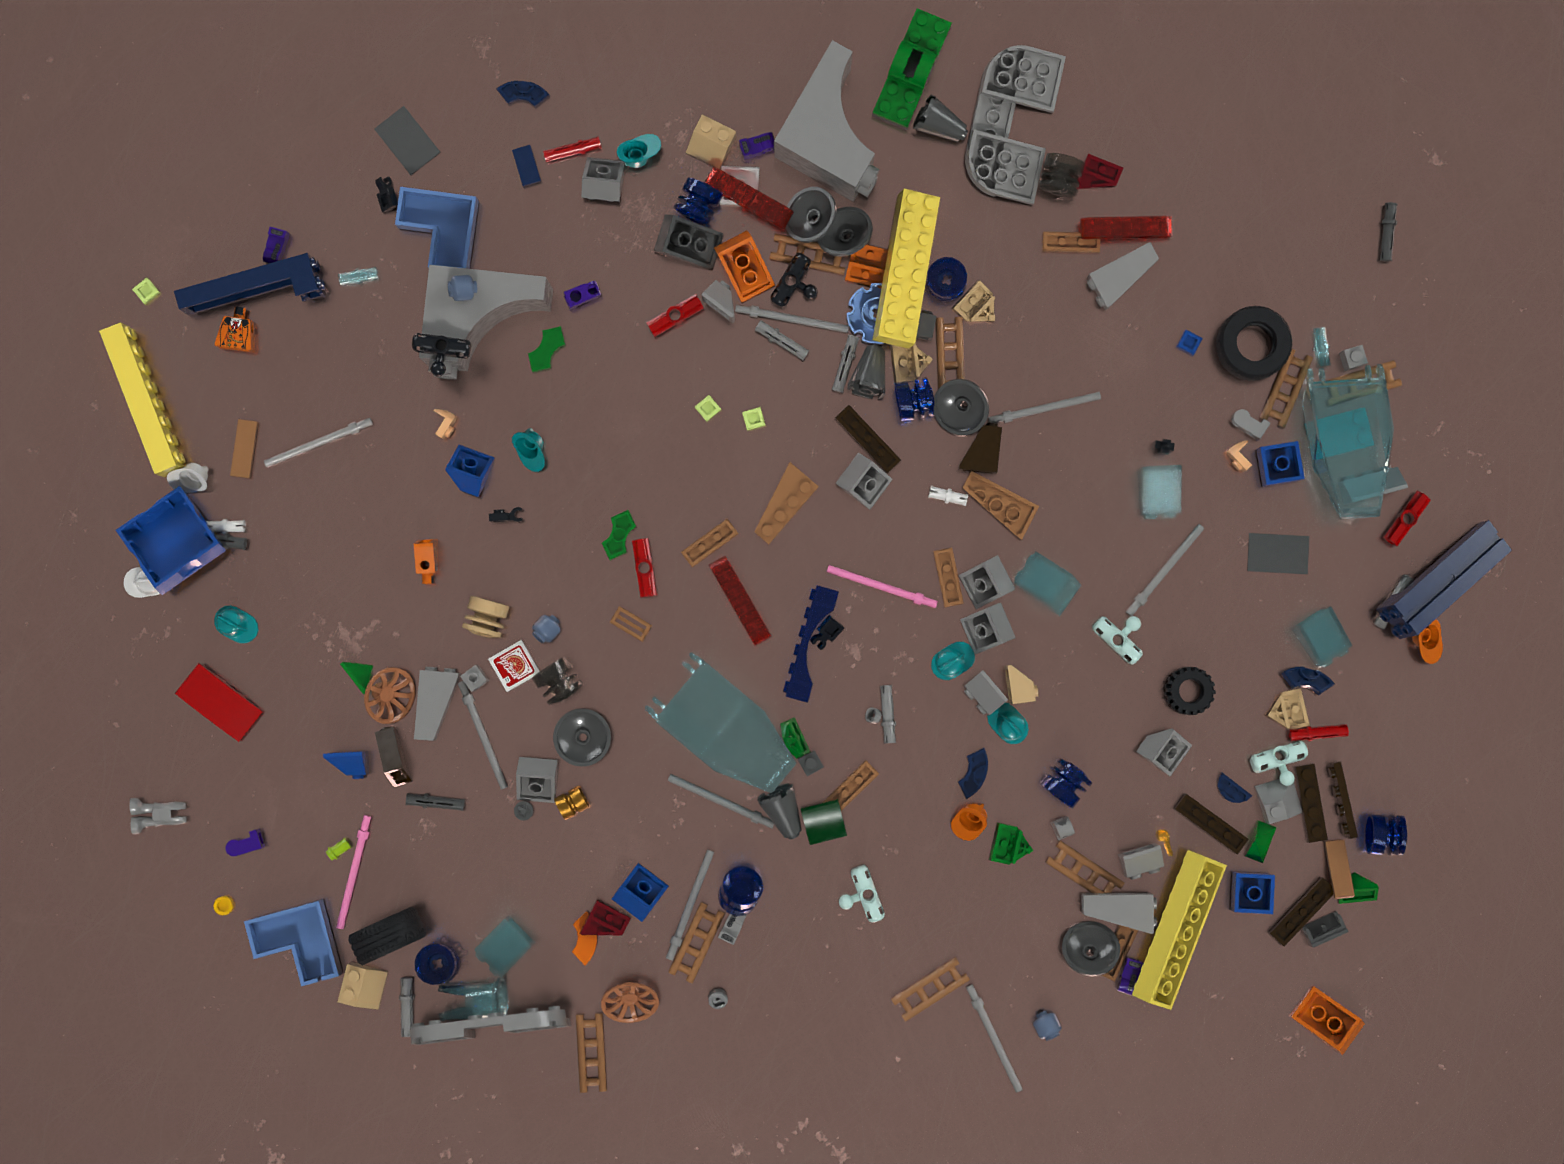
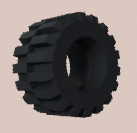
[1164,667,1216,715]

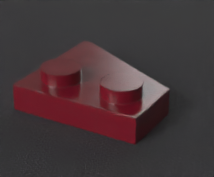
[1074,154,1123,189]
[579,900,631,936]

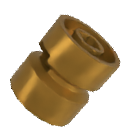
[554,786,589,820]

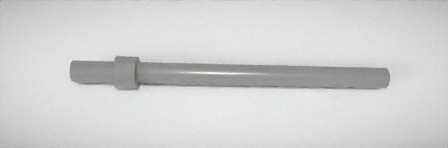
[735,304,849,333]
[988,392,1101,423]
[264,418,373,467]
[1126,524,1204,616]
[458,681,508,790]
[668,774,774,829]
[666,849,714,961]
[966,984,1023,1093]

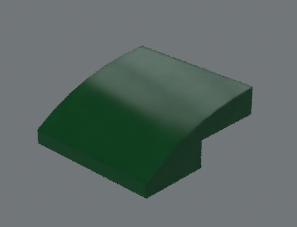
[801,799,847,845]

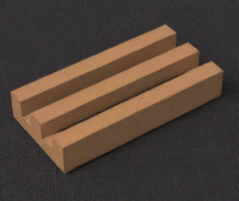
[610,606,652,642]

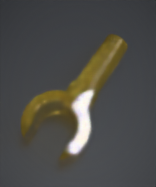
[1157,830,1174,856]

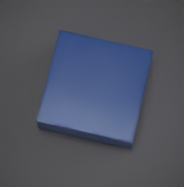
[1176,330,1203,356]

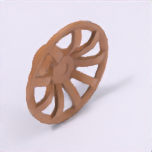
[364,667,415,724]
[601,982,659,1023]

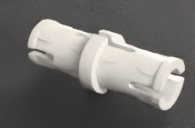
[928,486,968,506]
[206,519,246,534]

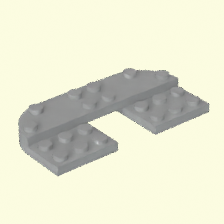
[965,45,1066,205]
[410,1006,571,1045]

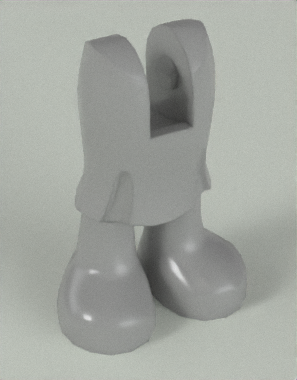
[130,798,187,834]

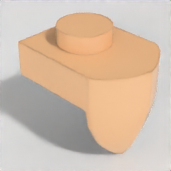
[433,409,457,440]
[1227,440,1252,472]

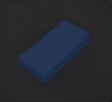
[512,145,541,187]

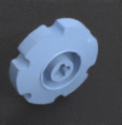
[847,283,884,345]

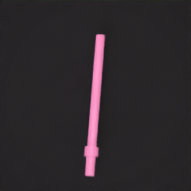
[827,565,938,608]
[336,815,371,929]

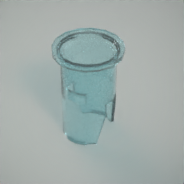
[438,977,508,1022]

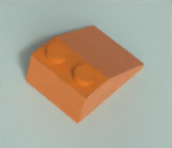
[714,230,775,303]
[1291,986,1365,1055]

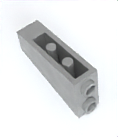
[1087,242,1159,310]
[414,667,461,741]
[1081,893,1157,934]

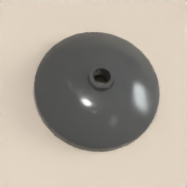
[784,187,837,243]
[817,207,873,257]
[933,379,989,435]
[553,709,611,766]
[1062,921,1120,976]

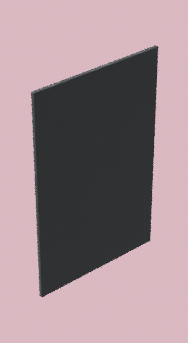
[374,106,440,175]
[1247,533,1309,574]

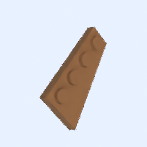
[754,462,819,545]
[962,471,1039,540]

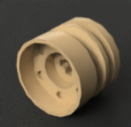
[462,596,510,638]

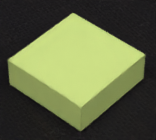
[132,277,160,305]
[695,395,721,422]
[742,407,766,431]

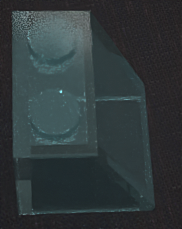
[1138,465,1182,519]
[1014,551,1081,616]
[1291,606,1352,668]
[474,915,536,977]

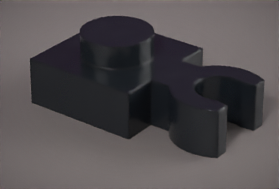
[810,614,845,650]

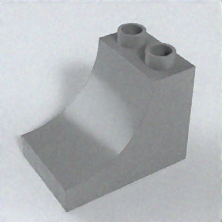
[774,40,880,202]
[419,265,553,379]

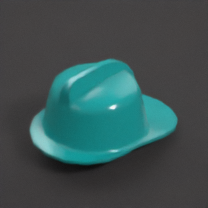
[617,134,661,168]
[512,428,545,472]
[214,605,258,643]
[931,642,975,680]
[987,702,1029,744]

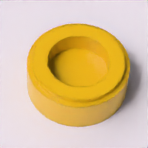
[213,896,234,916]

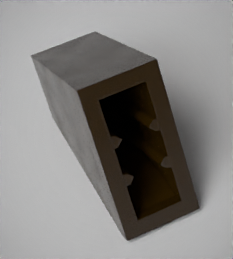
[958,422,1002,474]
[375,727,413,787]

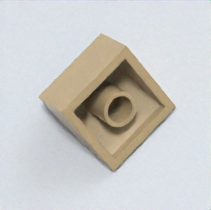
[686,115,737,170]
[1004,665,1038,704]
[337,962,388,1009]

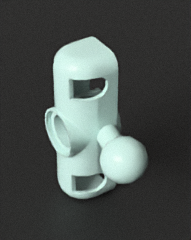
[1092,616,1143,665]
[1250,741,1308,786]
[839,865,885,923]

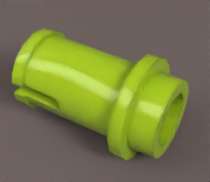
[326,837,352,861]

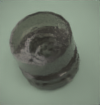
[1038,153,1085,197]
[532,657,583,706]

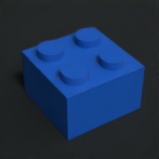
[1256,441,1305,487]
[1231,872,1275,914]

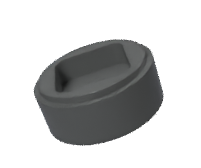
[514,801,534,821]
[708,989,728,1009]

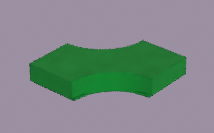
[528,326,566,372]
[602,510,636,560]

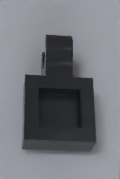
[375,176,398,212]
[1152,439,1175,455]
[489,507,523,523]

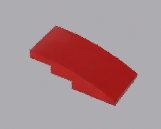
[175,663,263,742]

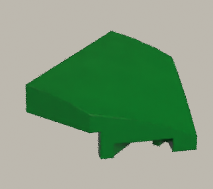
[780,717,810,759]
[989,822,1033,865]

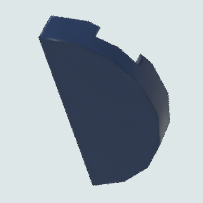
[1217,772,1252,803]

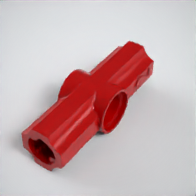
[646,294,704,337]
[1383,490,1431,547]
[632,538,657,598]

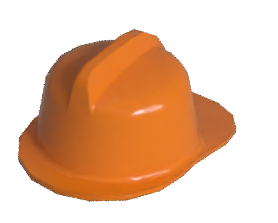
[1412,619,1443,664]
[951,803,987,841]

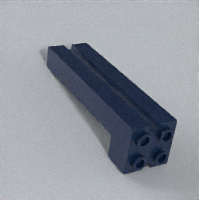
[174,253,326,315]
[1376,520,1512,639]

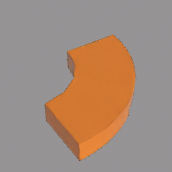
[572,911,597,965]

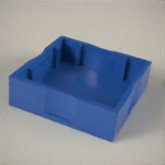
[116,486,226,595]

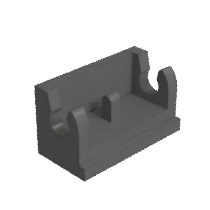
[1302,911,1348,948]

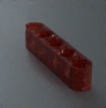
[703,167,794,229]
[1080,216,1173,239]
[709,556,772,646]

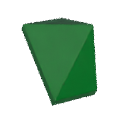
[340,662,373,695]
[1245,820,1277,863]
[1338,872,1379,904]

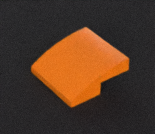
[845,244,888,288]

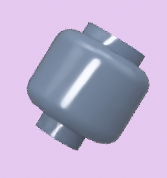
[448,275,477,301]
[532,615,561,643]
[1033,1011,1062,1041]

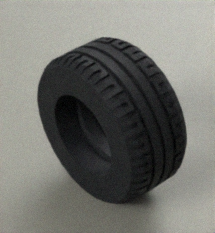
[1216,306,1293,381]
[348,907,426,966]

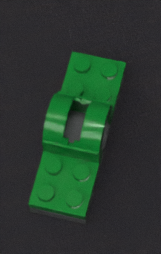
[872,8,952,130]

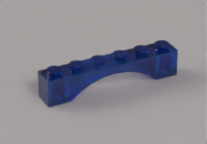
[783,585,839,703]

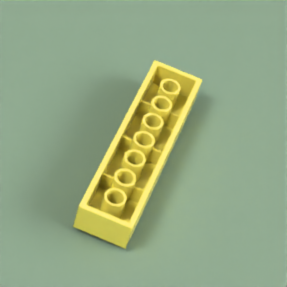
[872,188,940,349]
[99,322,186,477]
[1132,850,1227,1010]

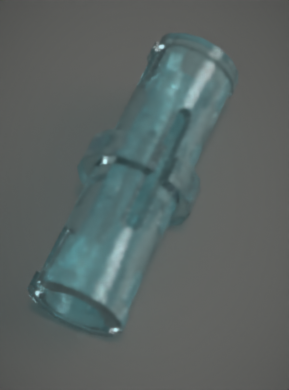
[338,267,378,286]
[1313,327,1331,367]

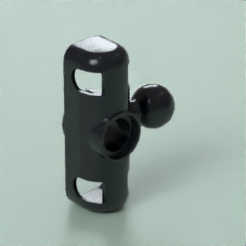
[770,253,818,307]
[412,333,471,377]

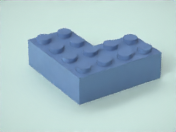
[395,187,479,269]
[244,899,343,986]

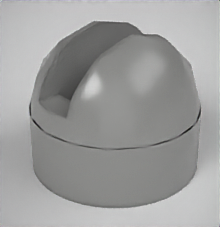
[865,707,882,723]

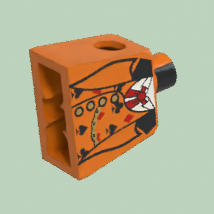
[215,307,255,353]
[414,539,439,584]

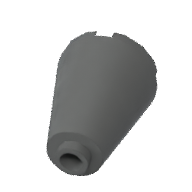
[913,95,968,142]
[847,344,885,399]
[757,783,802,840]

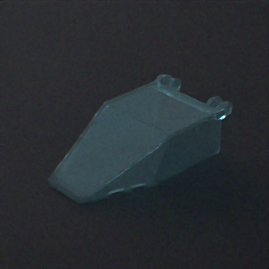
[1302,364,1394,519]
[645,652,797,793]

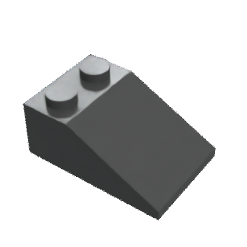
[654,214,724,270]

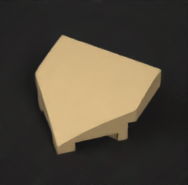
[952,280,995,321]
[890,344,933,383]
[1268,688,1310,729]

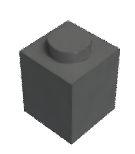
[916,310,937,341]
[798,750,824,777]

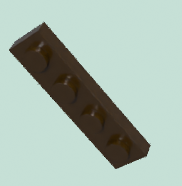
[835,405,901,474]
[1328,761,1358,839]
[1294,764,1328,843]
[1174,793,1249,855]
[1269,877,1333,947]

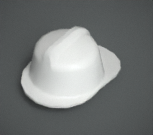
[167,462,208,493]
[124,567,160,598]

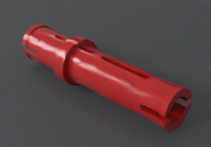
[543,136,602,163]
[1288,724,1349,742]

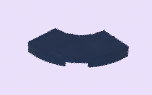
[496,80,550,107]
[1281,667,1335,696]
[958,748,988,799]

